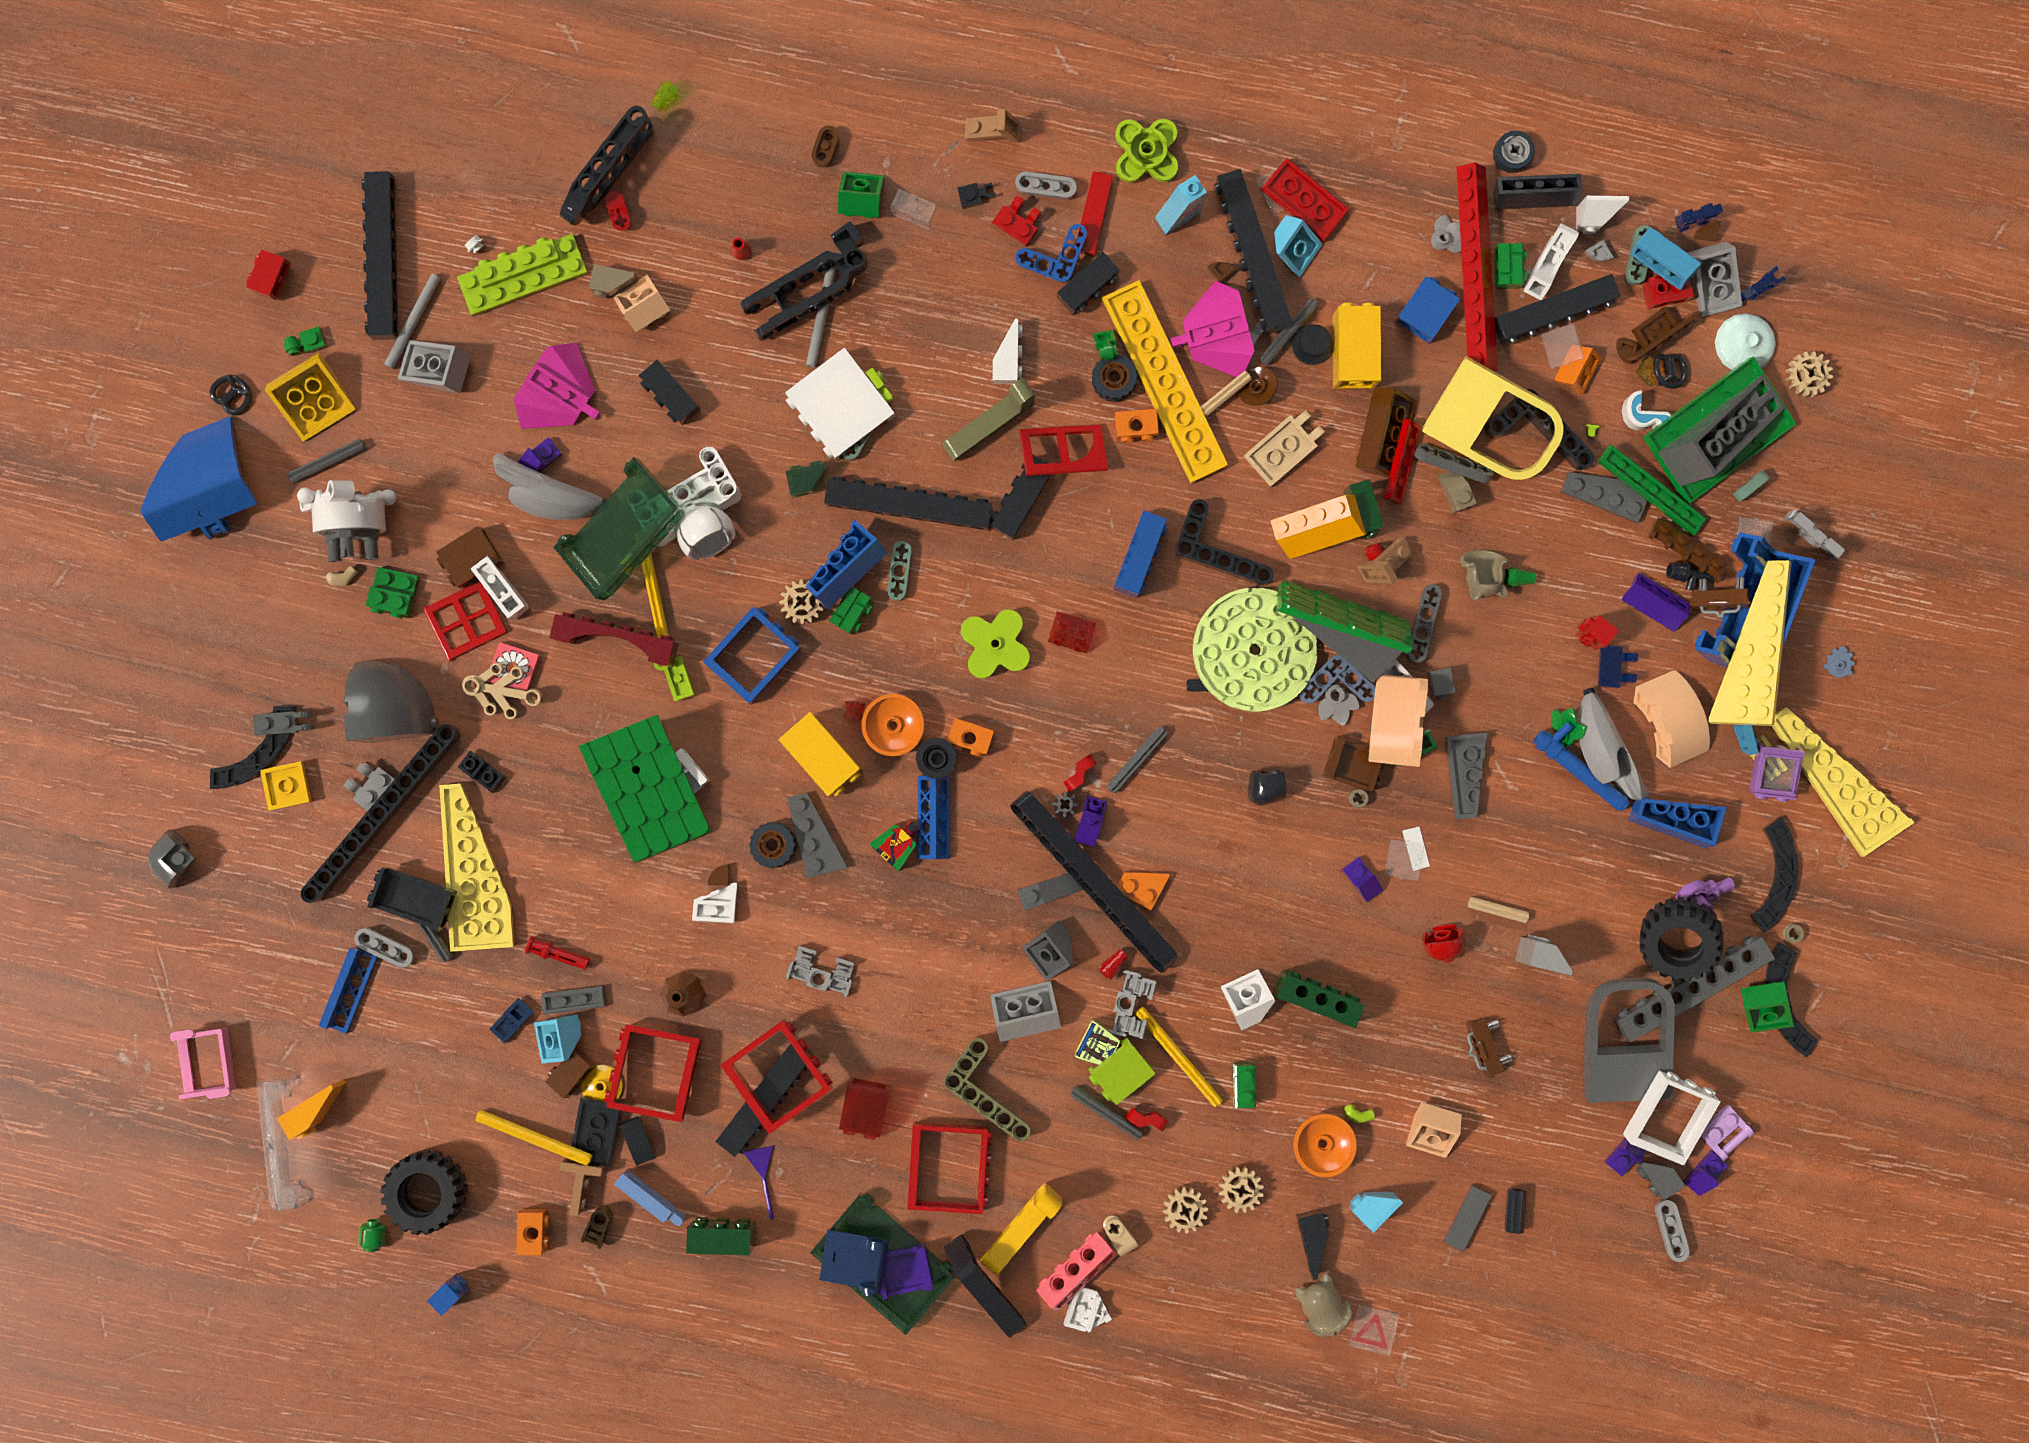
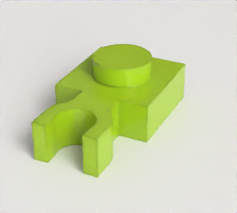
[866,368,893,404]

